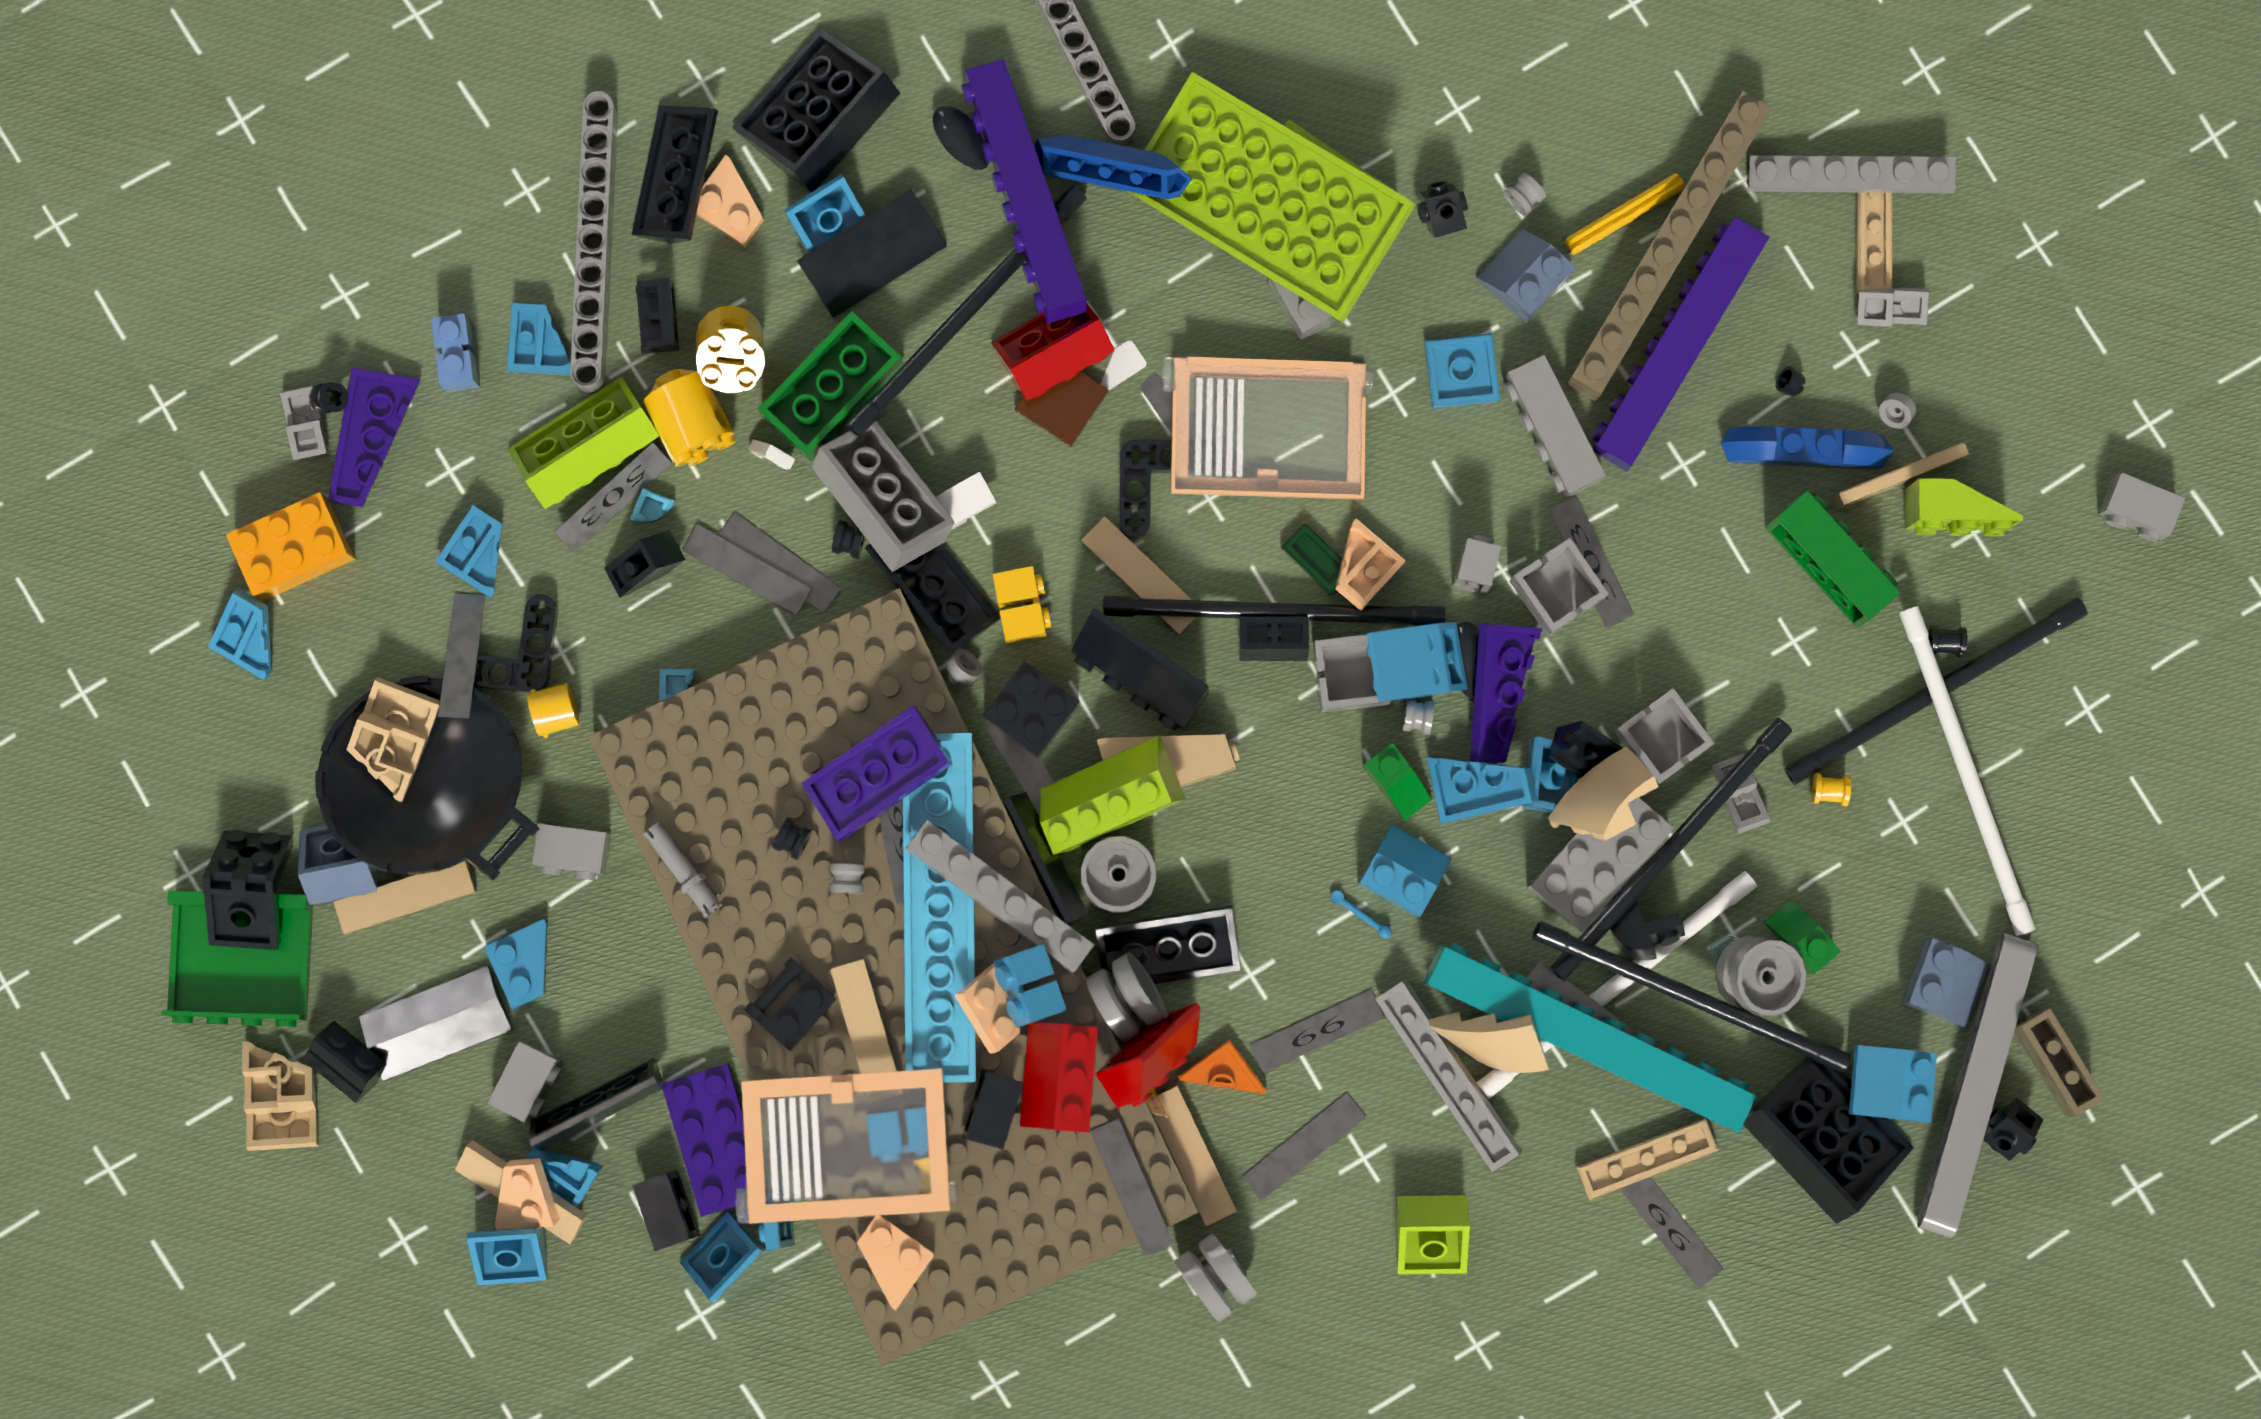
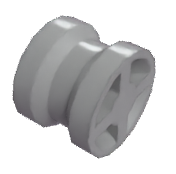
[1503,173,1546,216]
[1402,698,1435,735]
[829,864,865,894]

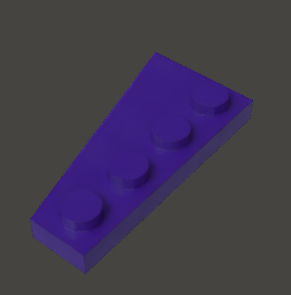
[328,368,420,508]
[1470,624,1542,763]

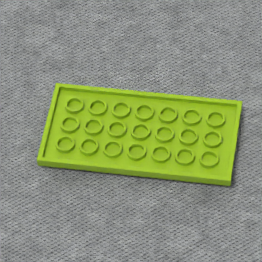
[1126,72,1416,323]

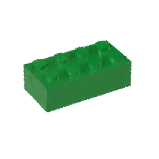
[758,311,904,462]
[1765,490,1901,628]

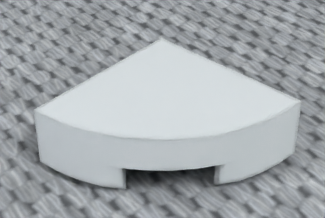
[748,439,795,470]

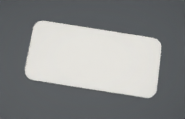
[1101,341,1146,390]

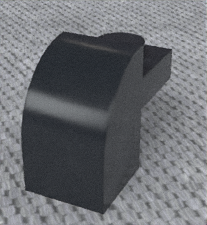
[1610,900,1685,960]

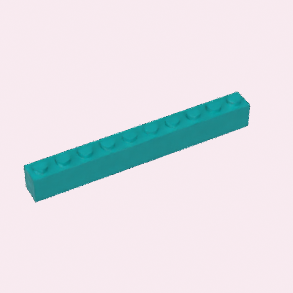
[1423,943,1757,1133]

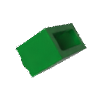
[1363,743,1432,821]
[1763,900,1841,975]

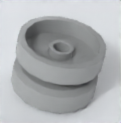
[1081,836,1156,914]
[1715,936,1806,1016]
[1086,952,1168,1042]
[1174,1232,1258,1323]

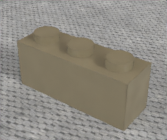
[2014,1008,2105,1117]

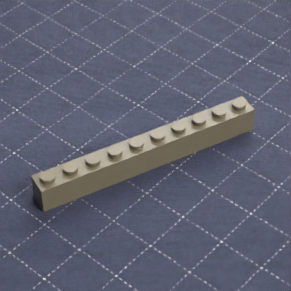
[1567,91,1772,402]

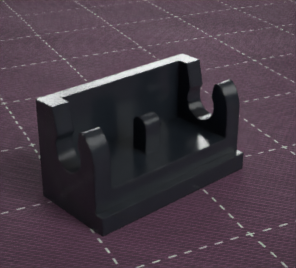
[636,277,679,354]
[1239,617,1309,661]
[1548,721,1623,778]
[962,1070,1024,1150]
[632,1170,700,1251]

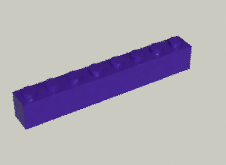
[961,59,1087,324]
[1592,216,1770,472]

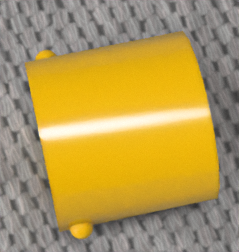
[527,683,580,738]

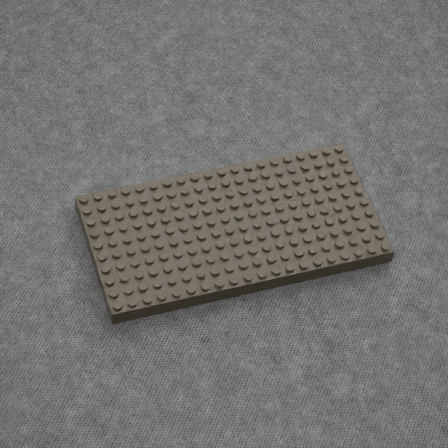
[588,588,1198,1365]

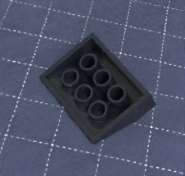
[732,28,901,193]
[1071,608,1209,731]
[1743,1056,1914,1224]

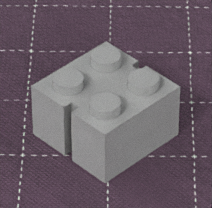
[1510,538,1609,637]
[1313,635,1391,713]
[1613,688,1715,784]

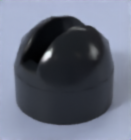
[1776,366,1806,396]

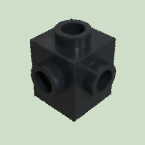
[1417,181,1468,238]
[1983,1097,2044,1161]

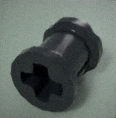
[309,382,348,414]
[1928,625,1968,658]

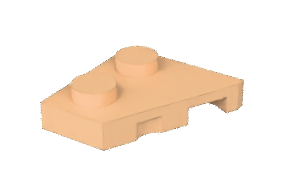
[696,155,764,248]
[1335,518,1406,611]
[954,958,1020,1053]
[495,1158,560,1230]
[857,1215,935,1310]

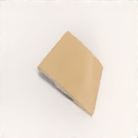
[347,677,440,802]
[1548,747,1658,841]
[1429,1012,1549,1073]
[242,1041,318,1151]

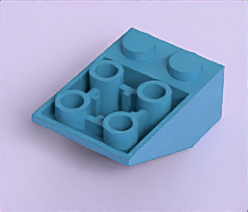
[1367,622,1468,702]

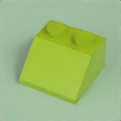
[1396,1195,1470,1275]

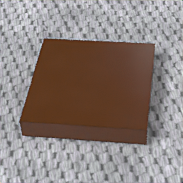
[1015,371,1109,447]

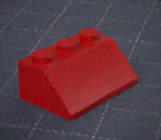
[991,303,1115,401]
[1095,1002,1201,1109]
[1020,1022,1098,1133]

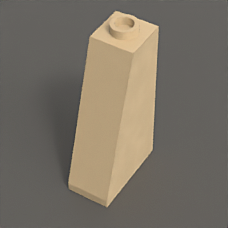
[1097,734,1240,787]

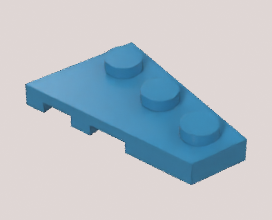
[1427,757,1538,824]

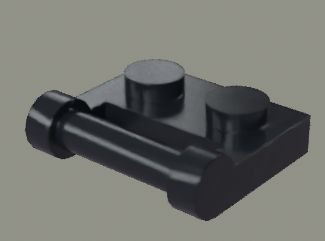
[744,957,837,1051]

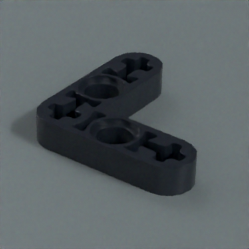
[1120,440,1216,540]
[473,594,558,693]

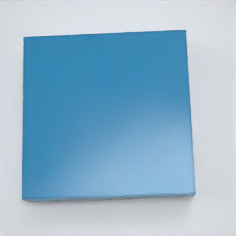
[1424,333,1500,409]

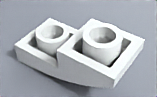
[936,472,996,530]

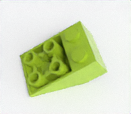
[1905,478,2023,536]

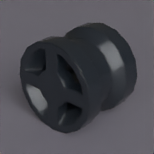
[832,520,865,559]
[772,818,813,861]

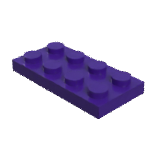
[801,705,953,842]
[663,1063,768,1217]

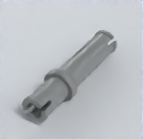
[643,822,723,918]

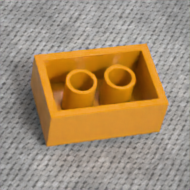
[225,492,356,601]

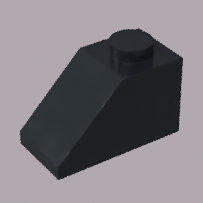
[604,530,686,598]

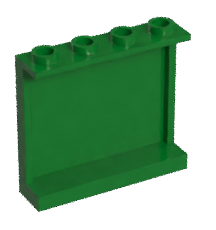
[161,891,313,1027]

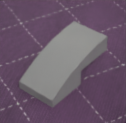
[1857,288,1930,327]
[280,385,328,460]
[1712,754,1770,834]

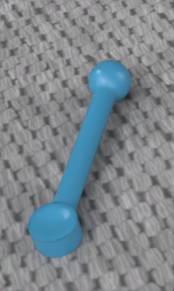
[1331,890,1391,939]

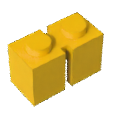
[992,566,1051,645]

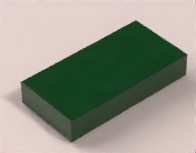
[1281,523,1342,596]

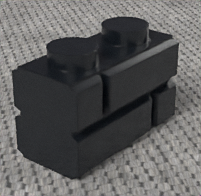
[303,1021,387,1103]

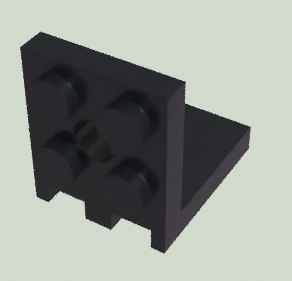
[203,830,293,950]

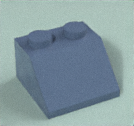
[1476,229,1576,324]
[298,825,378,905]
[1901,938,1990,1029]

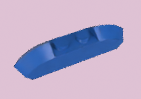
[1034,136,1192,199]
[1720,426,1894,470]

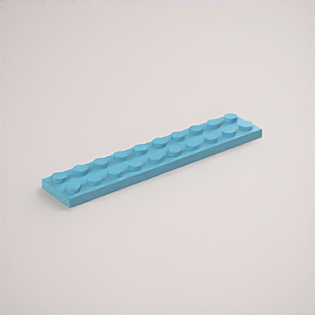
[903,733,976,1083]

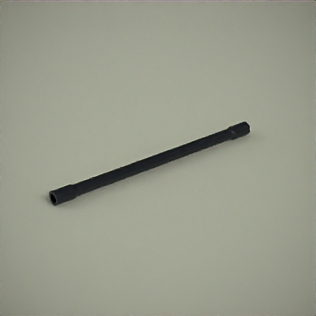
[845,185,1087,438]
[1103,595,1445,626]
[1784,598,2088,785]
[1549,718,1792,982]
[1532,920,1851,1073]

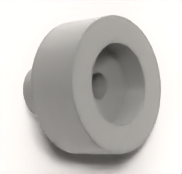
[1879,392,1916,429]
[946,649,982,685]

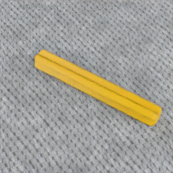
[1565,173,1685,255]

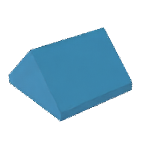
[784,174,866,253]
[1523,737,1580,812]
[679,1212,766,1302]
[466,1227,547,1286]

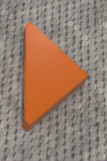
[1178,1039,1267,1094]

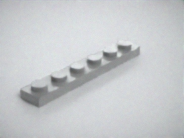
[1749,155,1956,193]
[905,820,1094,973]
[1375,979,1523,1172]

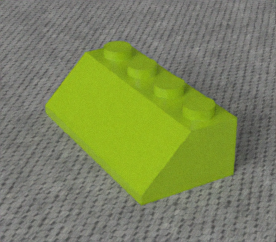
[507,376,659,509]
[1040,736,1186,855]

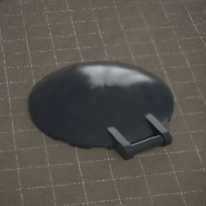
[315,676,540,881]

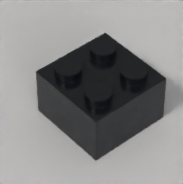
[983,661,1080,760]

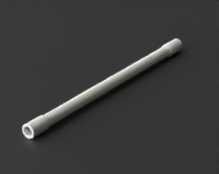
[1898,606,2036,936]
[1476,871,1757,1099]

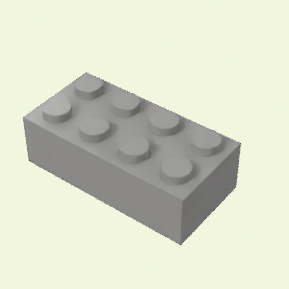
[812,421,955,572]
[1527,797,1674,933]

